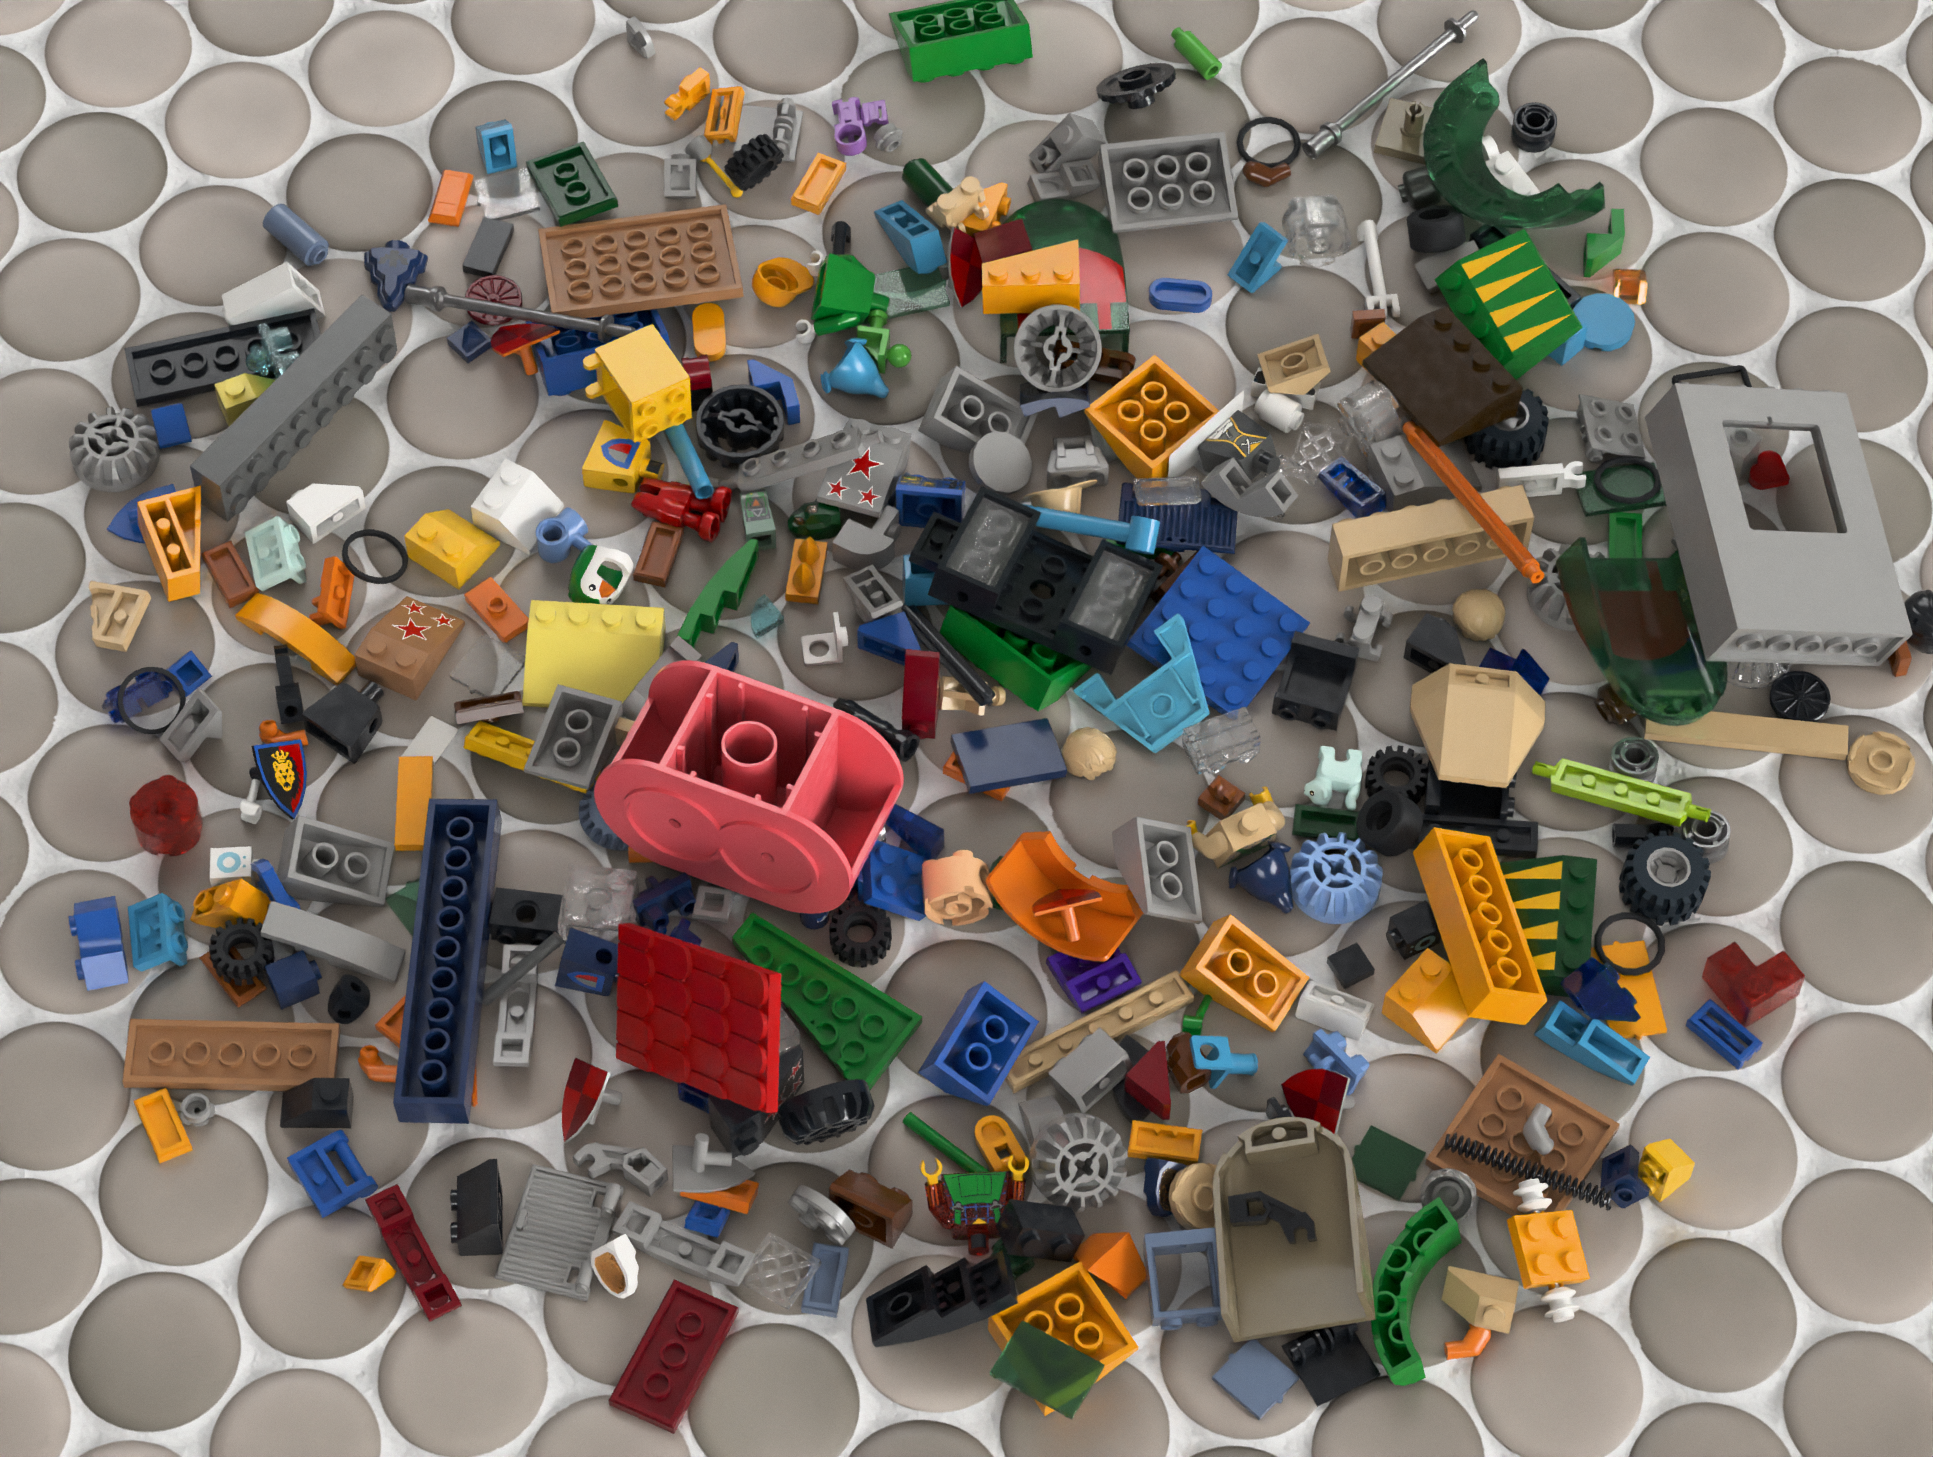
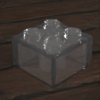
[558,864,639,944]

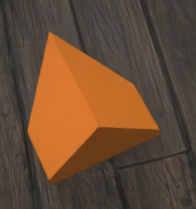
[1073,1232,1147,1299]

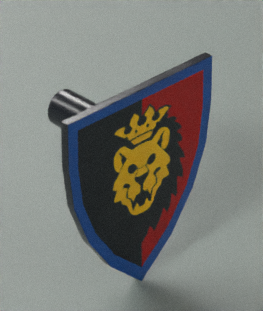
[249,739,307,820]

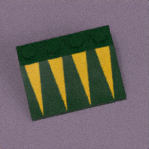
[1499,855,1597,999]

